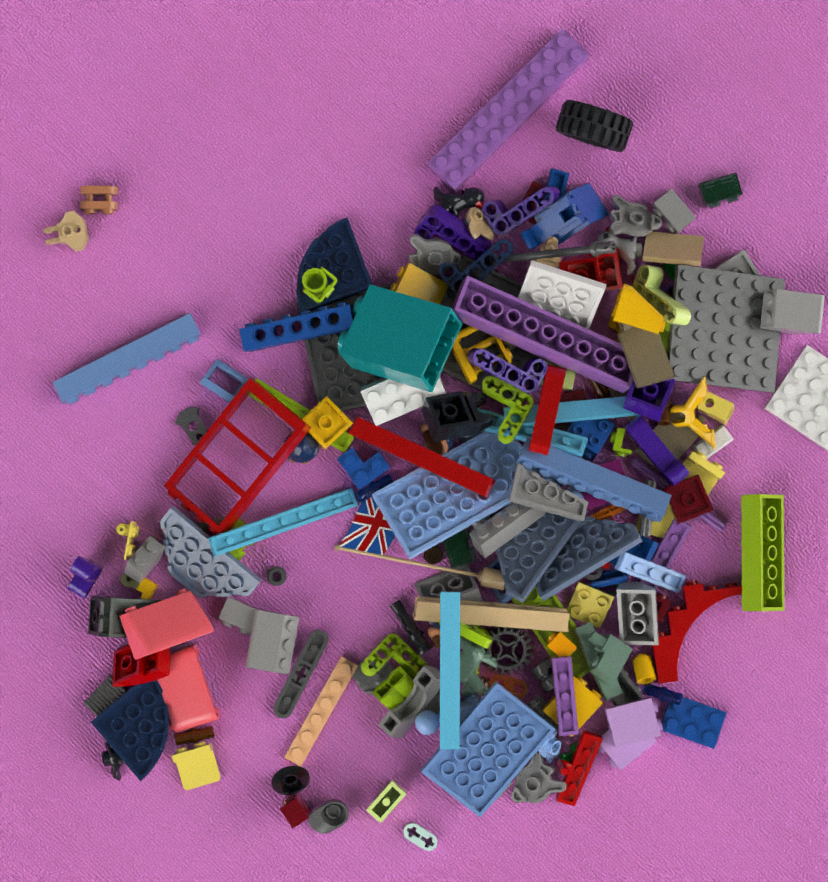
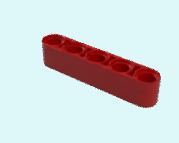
[529,364,566,455]

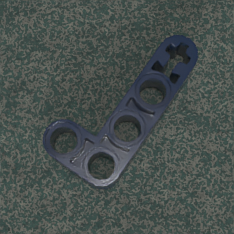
[439,239,514,294]

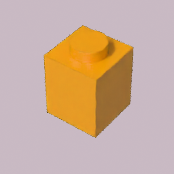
[546,631,577,657]

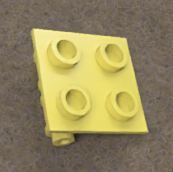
[116,521,139,560]
[567,582,615,629]

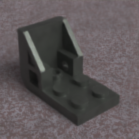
[88,596,162,638]

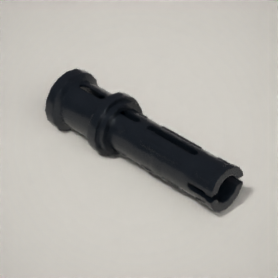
[389,600,433,656]

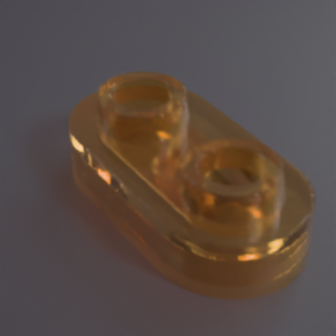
[490,674,528,699]

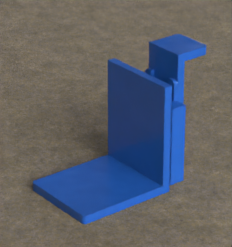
[520,183,609,250]

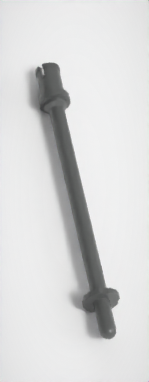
[475,240,616,266]

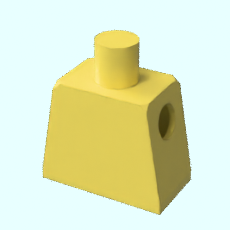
[698,392,735,426]

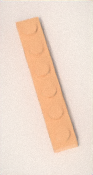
[284,656,358,767]

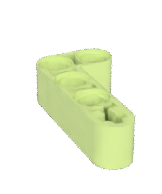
[632,265,691,325]

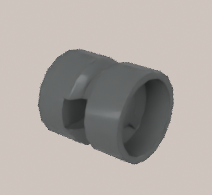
[530,656,554,693]

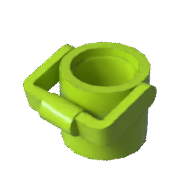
[302,267,337,303]

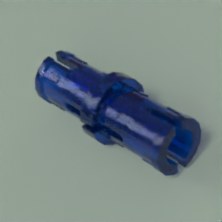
[355,474,393,503]
[643,684,683,706]

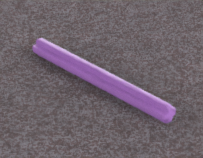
[629,458,726,532]

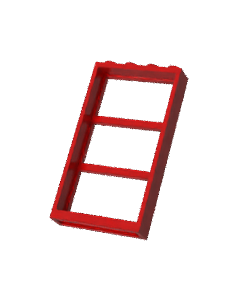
[164,378,312,535]

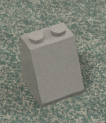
[760,289,825,335]

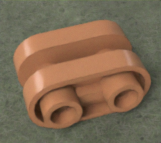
[80,186,118,215]

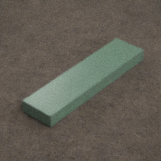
[573,622,623,701]

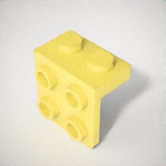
[680,451,725,495]
[172,741,221,790]

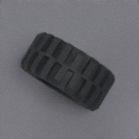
[556,100,633,152]

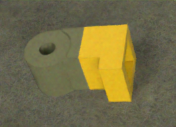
[121,573,159,600]

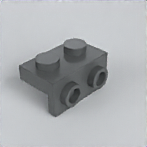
[610,668,643,706]

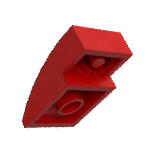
[559,248,624,291]
[112,645,171,687]

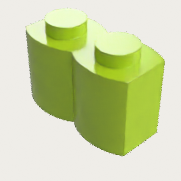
[373,666,414,710]

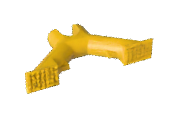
[670,376,716,449]

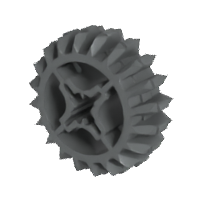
[484,626,533,675]

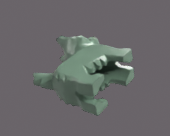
[460,636,498,697]

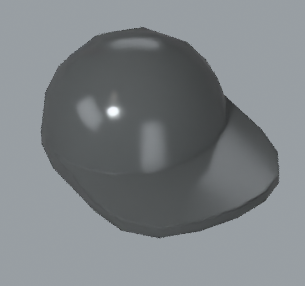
[309,799,348,834]

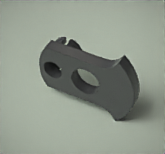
[175,407,208,445]

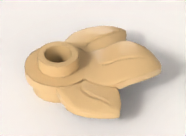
[466,207,494,241]

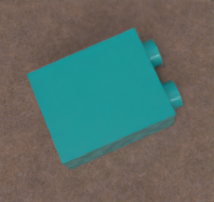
[338,284,462,393]

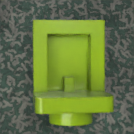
[610,428,632,458]

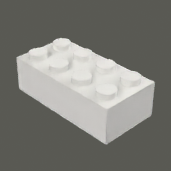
[360,376,447,426]

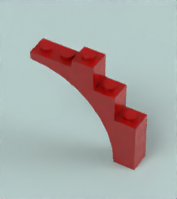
[651,580,742,684]

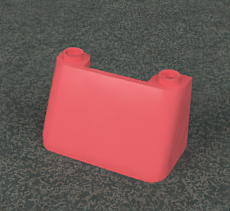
[119,588,214,660]
[157,645,221,733]

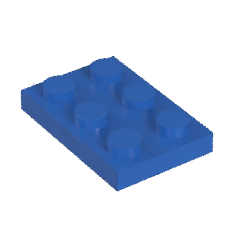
[661,693,727,749]

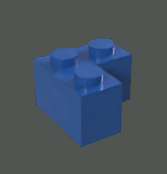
[337,448,390,490]

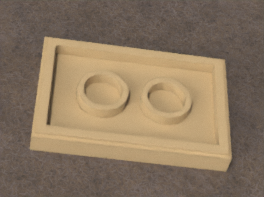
[643,232,704,266]

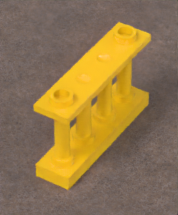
[451,326,513,385]

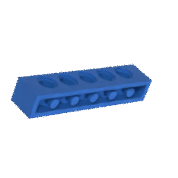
[239,302,355,352]

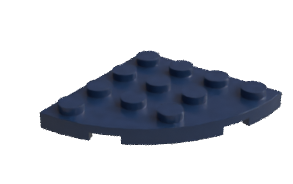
[297,217,373,312]
[91,680,169,782]

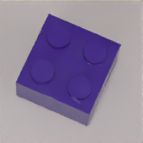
[623,379,676,422]

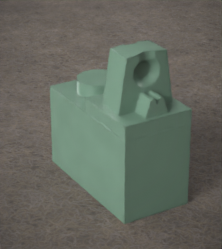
[587,632,632,684]

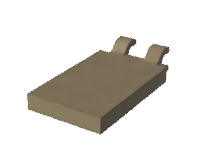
[618,323,675,388]
[634,402,706,475]

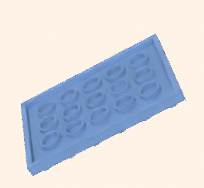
[420,681,556,817]

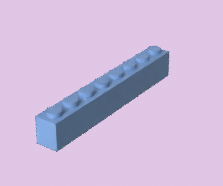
[52,313,202,405]
[516,436,671,522]

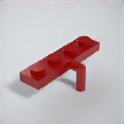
[556,730,603,806]

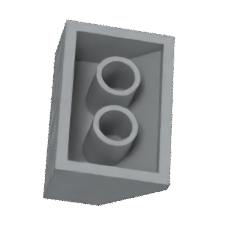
[414,563,483,624]
[617,582,659,645]
[245,610,299,674]

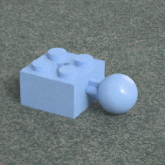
[415,694,481,735]

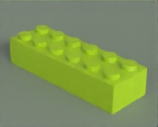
[741,494,785,611]

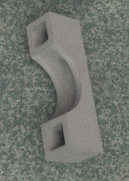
[378,666,440,738]

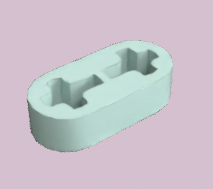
[404,822,437,851]

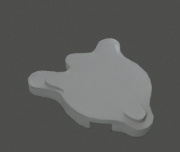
[609,195,662,237]
[409,234,461,276]
[511,751,566,804]

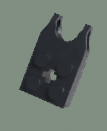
[421,391,497,442]

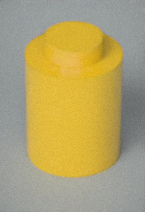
[632,653,656,684]

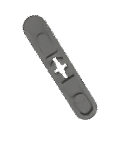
[274,630,328,718]

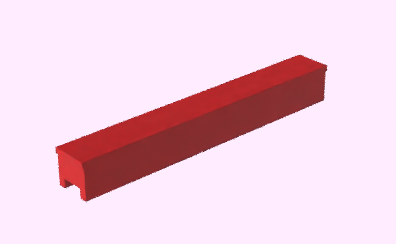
[348,417,495,499]

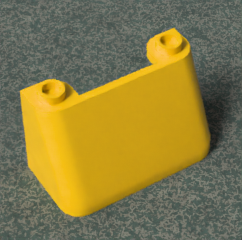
[607,284,666,335]

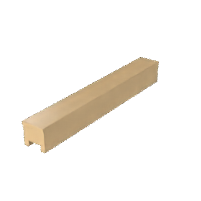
[412,596,569,632]

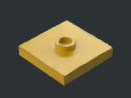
[302,396,353,450]

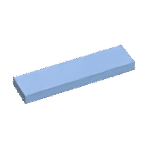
[615,552,686,593]

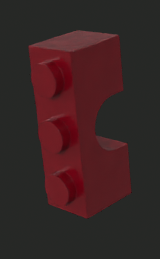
[280,792,312,829]

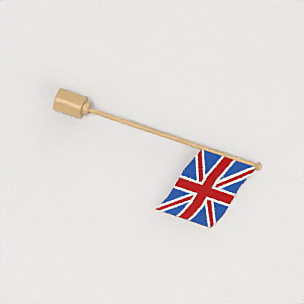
[335,494,505,591]

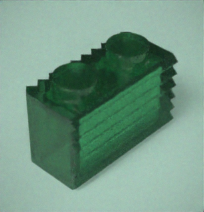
[698,173,743,209]
[443,528,476,569]

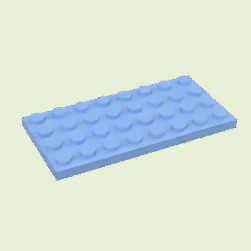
[372,431,541,560]

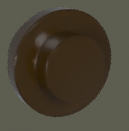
[424,545,443,564]

